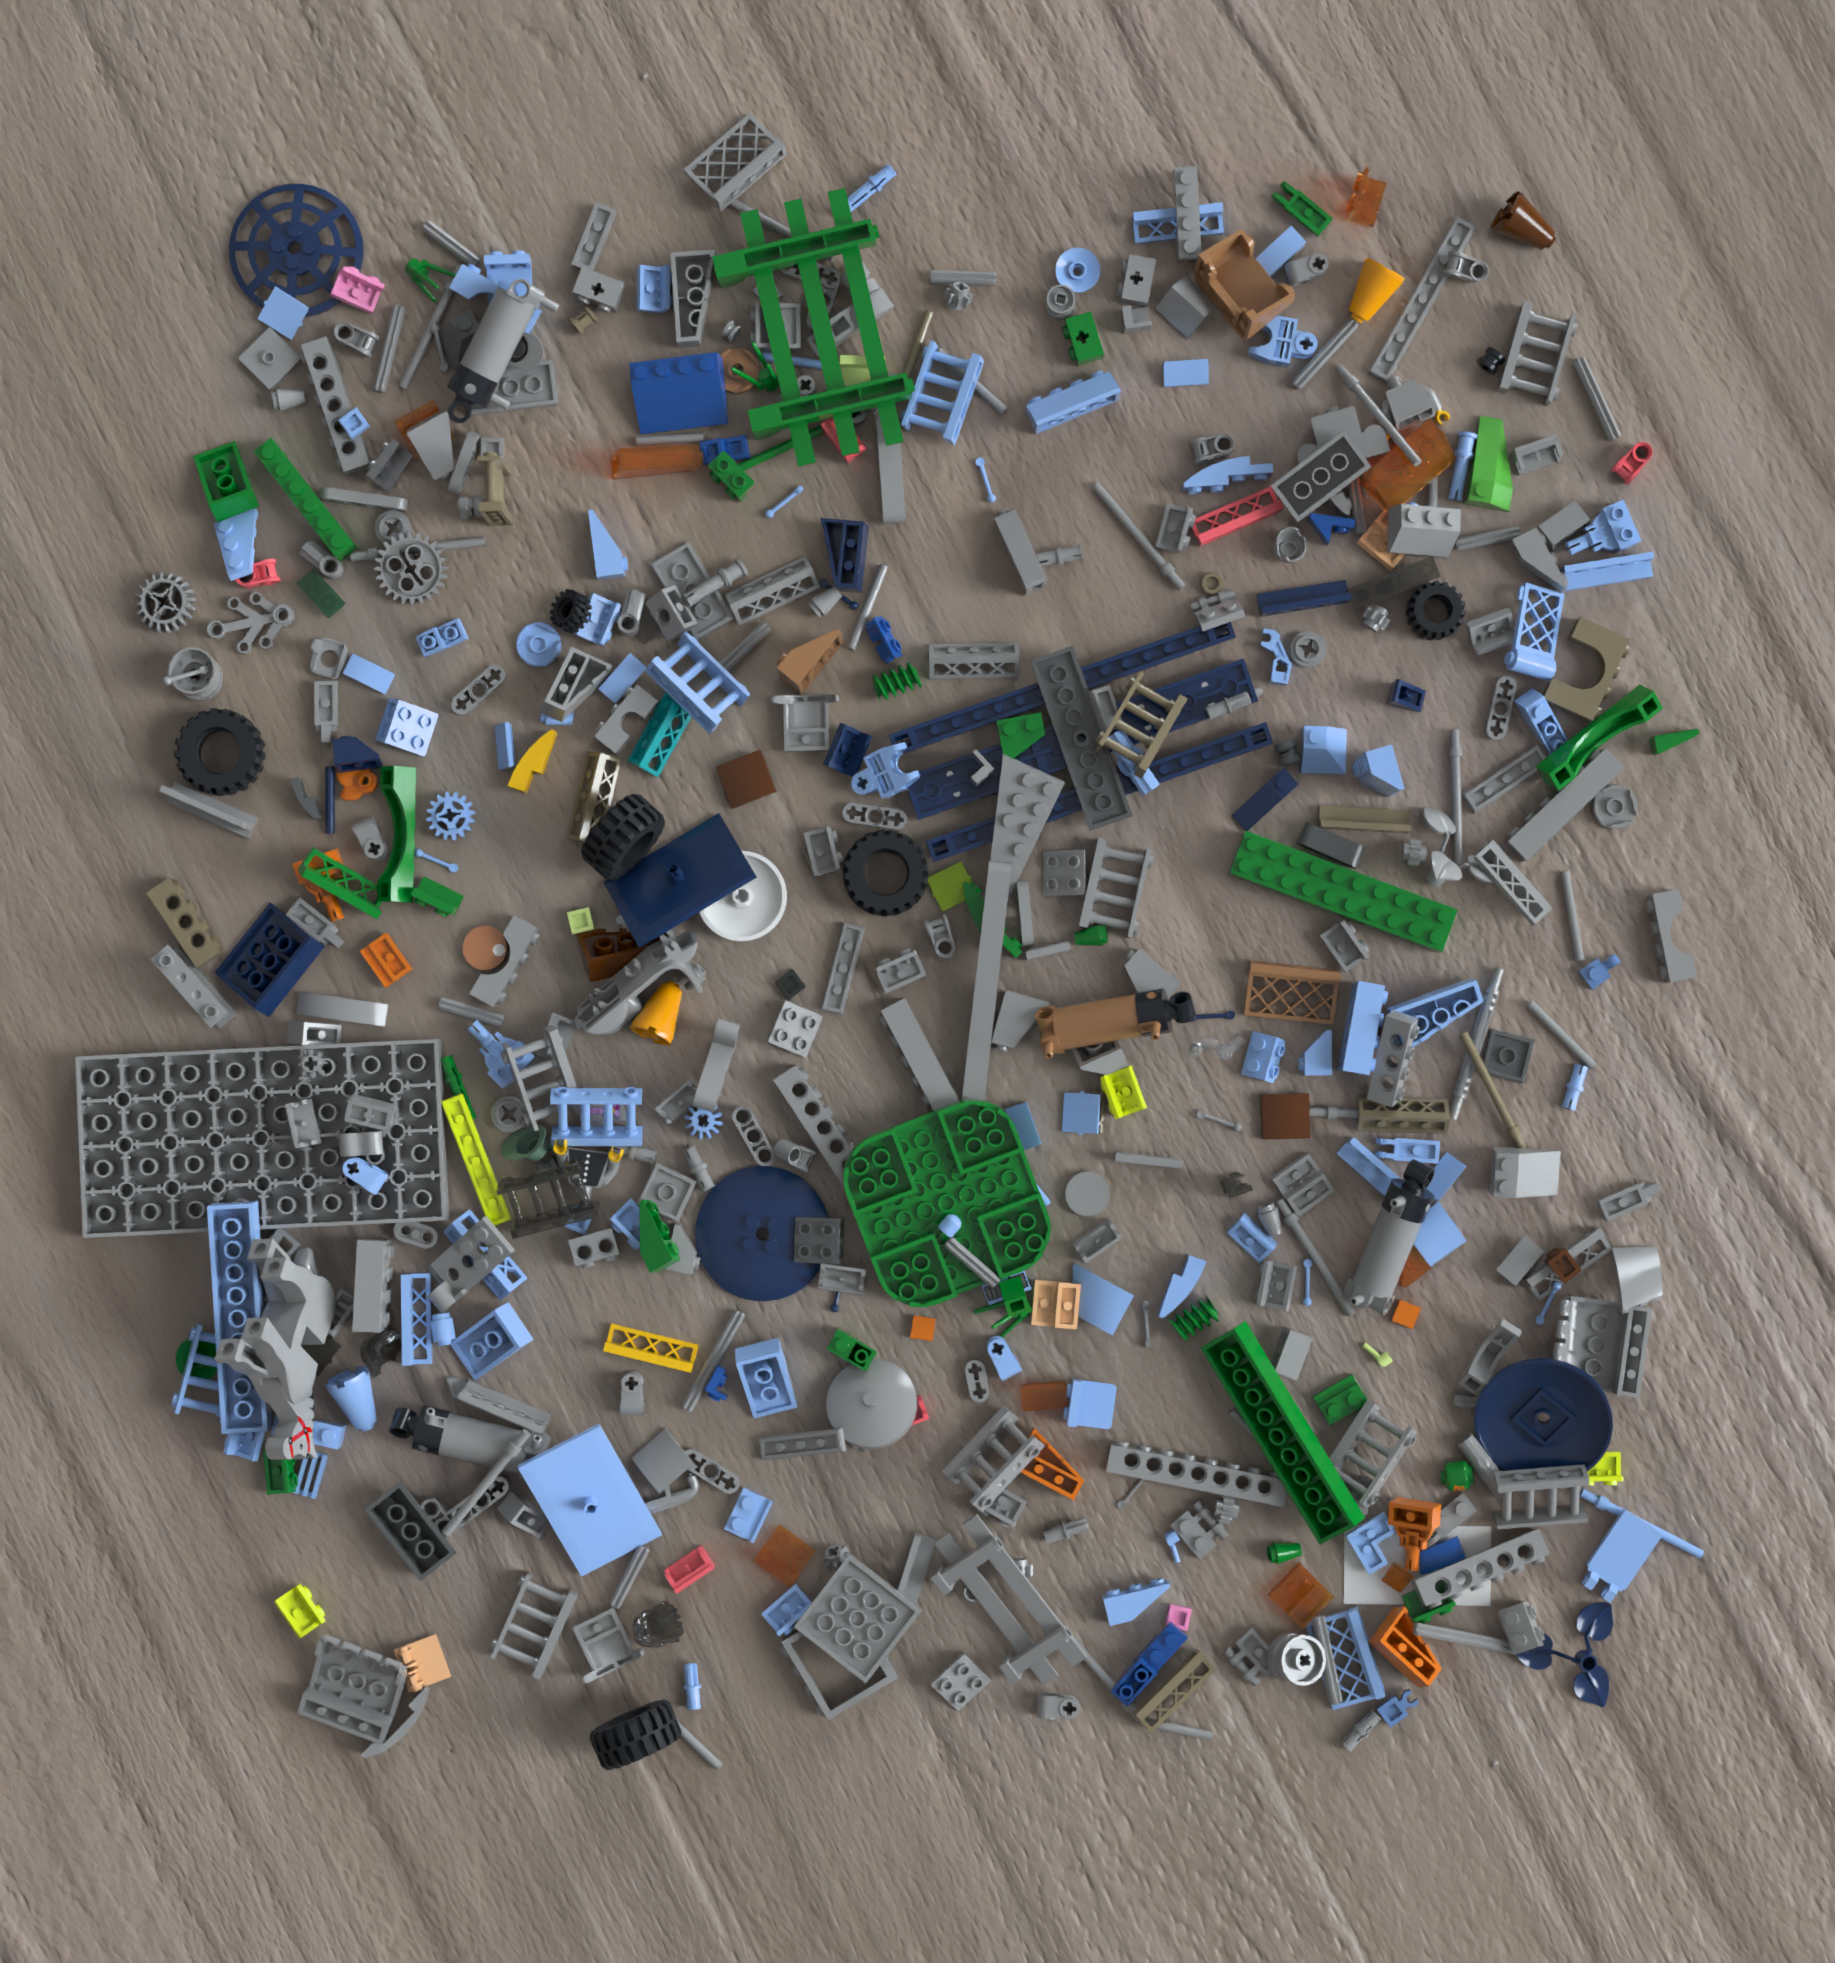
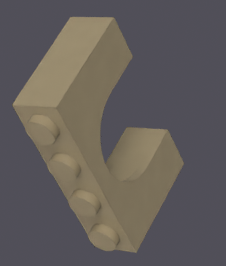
[1542,617,1630,723]

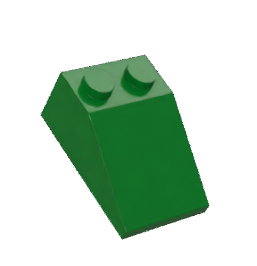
[193,441,260,522]

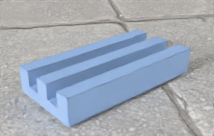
[293,1451,329,1499]

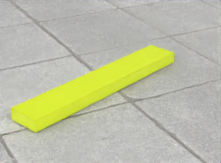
[441,1093,511,1226]

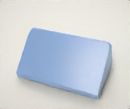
[1162,359,1209,387]
[495,722,516,770]
[1005,1102,1041,1150]
[1426,1152,1466,1201]
[1226,1213,1277,1263]

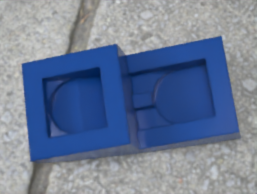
[699,435,750,465]
[1419,1536,1466,1575]

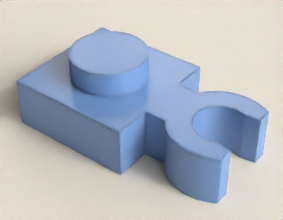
[1376,1689,1419,1728]

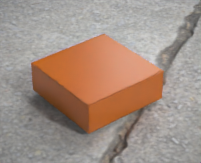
[1391,1299,1421,1329]
[910,1315,936,1341]

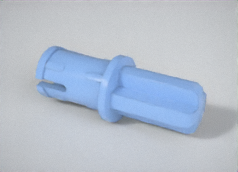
[683,1663,701,1710]

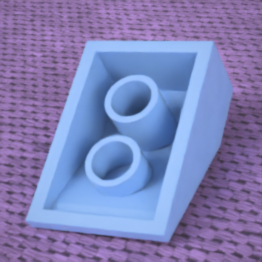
[450,1302,534,1381]
[735,1338,797,1418]

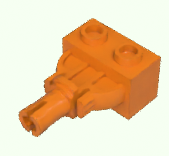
[292,848,344,922]
[1388,1497,1441,1571]

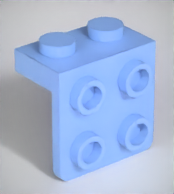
[484,251,532,303]
[1063,1378,1117,1429]

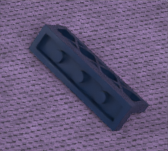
[1256,580,1352,617]

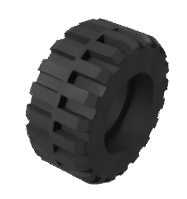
[174,708,266,796]
[581,794,665,880]
[842,829,928,917]
[590,1699,682,1770]

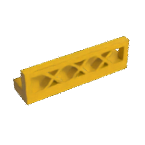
[603,1323,699,1373]

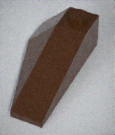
[576,928,668,982]

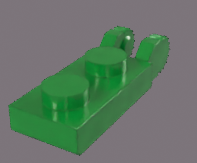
[1271,181,1333,237]

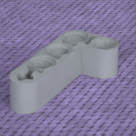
[692,1018,741,1113]
[421,1474,511,1538]

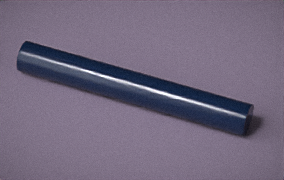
[325,766,335,834]

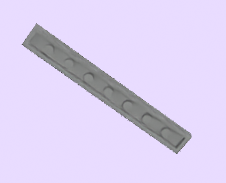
[1368,216,1476,383]

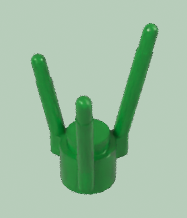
[405,258,456,303]
[731,342,779,392]
[974,1301,1032,1337]

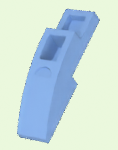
[1182,456,1273,494]

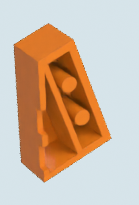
[1021,1426,1084,1500]
[1368,1606,1442,1687]

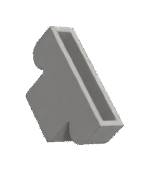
[1297,406,1390,464]

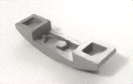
[296,992,389,1027]
[361,1686,430,1758]

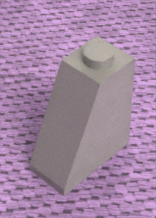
[406,408,454,481]
[1123,949,1180,998]
[991,990,1049,1052]

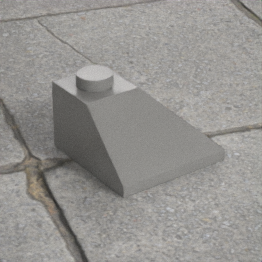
[1071,1041,1128,1075]

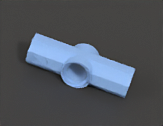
[1109,730,1160,796]

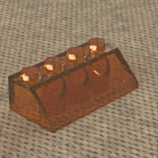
[1360,418,1456,514]

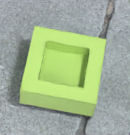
[567,907,595,935]

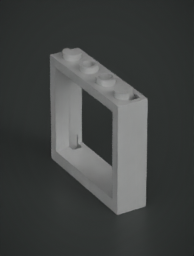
[780,1630,898,1720]

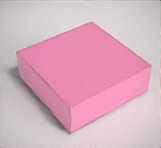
[1165,1603,1192,1631]

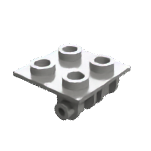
[1043,850,1085,896]
[767,1000,823,1058]
[930,1652,991,1711]

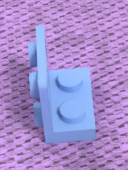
[375,698,438,756]

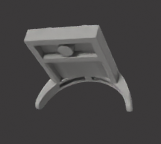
[771,694,839,752]
[572,1607,644,1684]

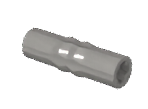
[1457,1433,1502,1500]

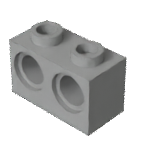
[568,1227,621,1269]

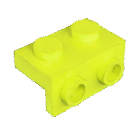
[1100,1065,1147,1119]
[1587,1451,1623,1485]
[274,1584,325,1639]

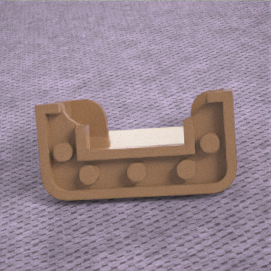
[1194,229,1295,340]

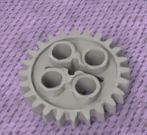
[374,531,449,605]

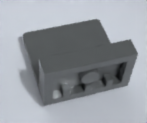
[794,1217,844,1264]

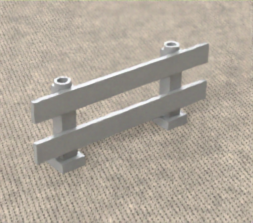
[931,1514,1087,1685]

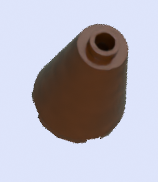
[1491,191,1556,250]

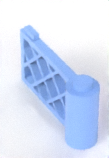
[1504,583,1564,681]

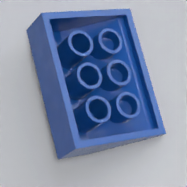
[629,352,729,435]

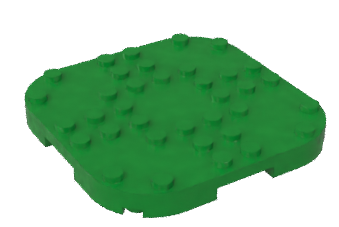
[843,1099,1051,1307]

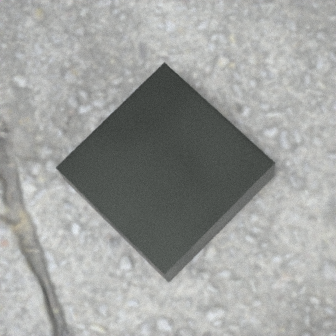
[775,969,806,1000]

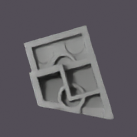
[1610,1247,1663,1313]

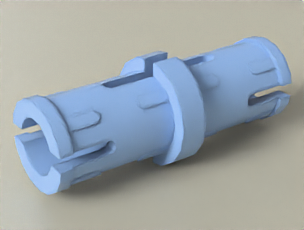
[1561,1064,1588,1111]

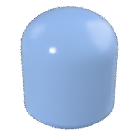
[938,1214,961,1238]

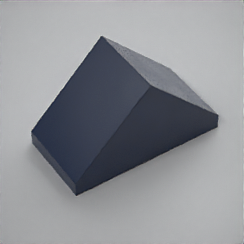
[1387,679,1426,712]

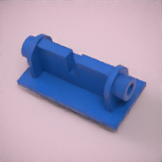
[865,616,903,664]

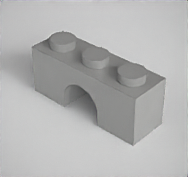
[594,684,659,755]

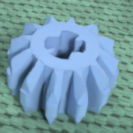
[685,1106,723,1139]

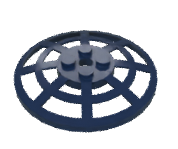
[229,184,364,318]

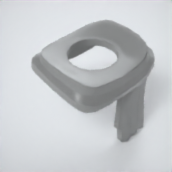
[309,638,348,679]

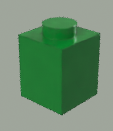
[999,1276,1030,1317]

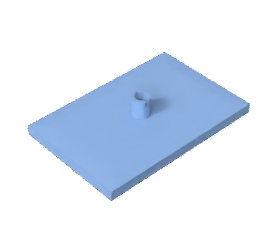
[518,1423,662,1577]

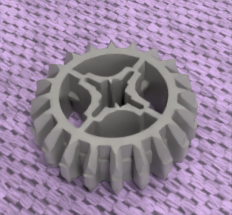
[135,572,197,633]

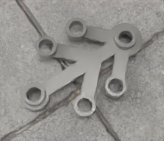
[207,592,294,655]

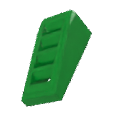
[1650,729,1700,755]

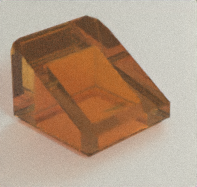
[1381,1561,1414,1593]

